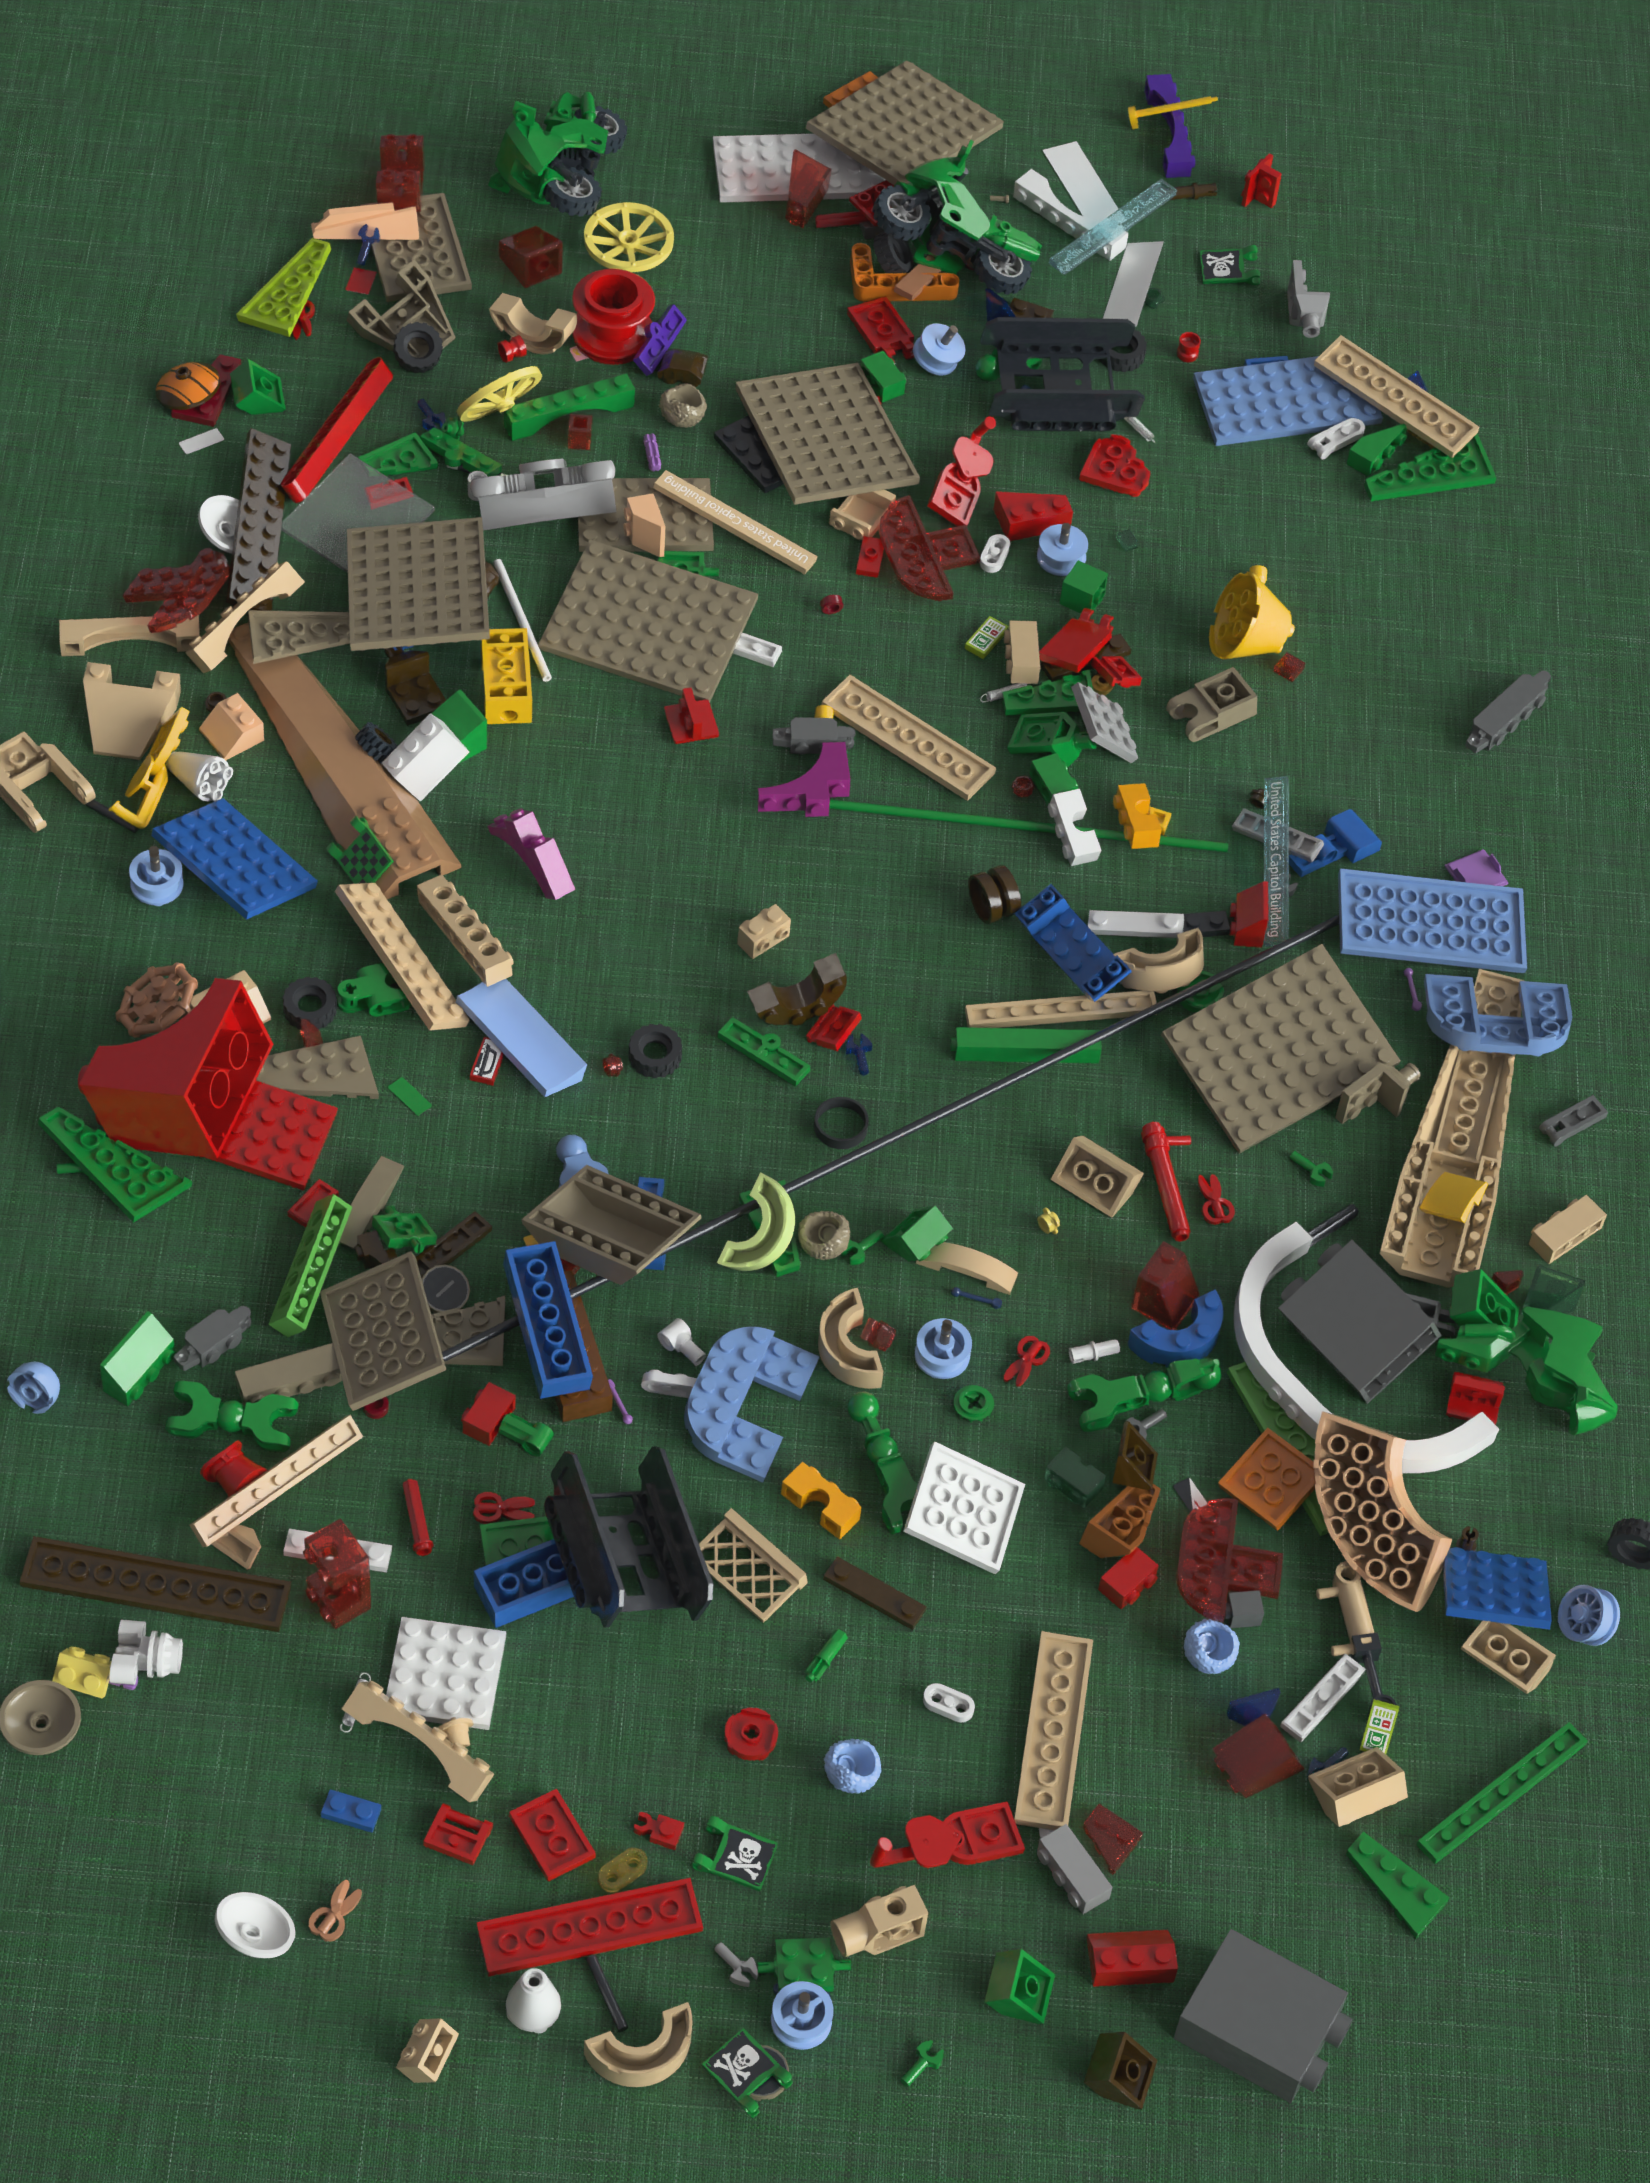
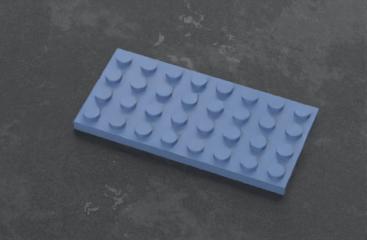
[1193,356,1383,446]
[1338,869,1527,973]

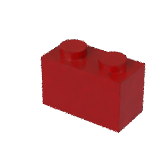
[461,1382,516,1446]
[1098,1547,1159,1610]

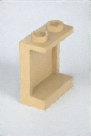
[829,489,896,540]

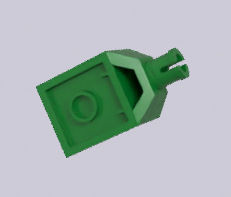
[1007,712,1098,768]

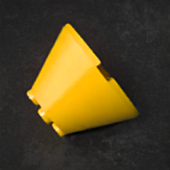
[1209,571,1295,659]

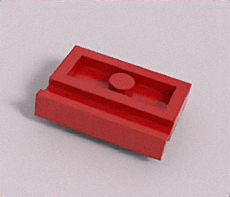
[1091,656,1142,688]
[806,1004,862,1051]

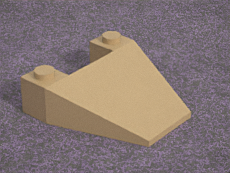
[83,662,181,760]

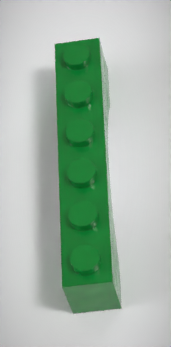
[504,374,635,441]

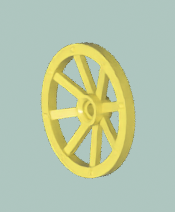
[584,202,674,272]
[457,366,542,422]

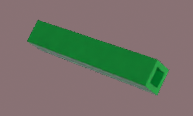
[950,1027,1102,1063]

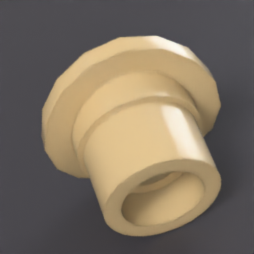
[437,1717,474,1747]

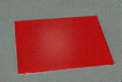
[345,267,377,295]

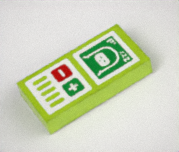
[965,616,1009,659]
[1360,1699,1399,1754]

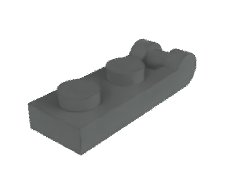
[1539,1095,1608,1147]

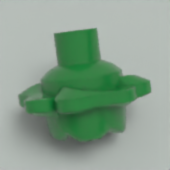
[442,416,464,440]

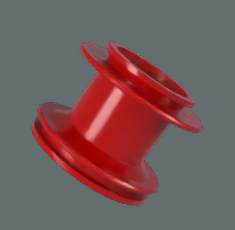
[572,269,655,365]

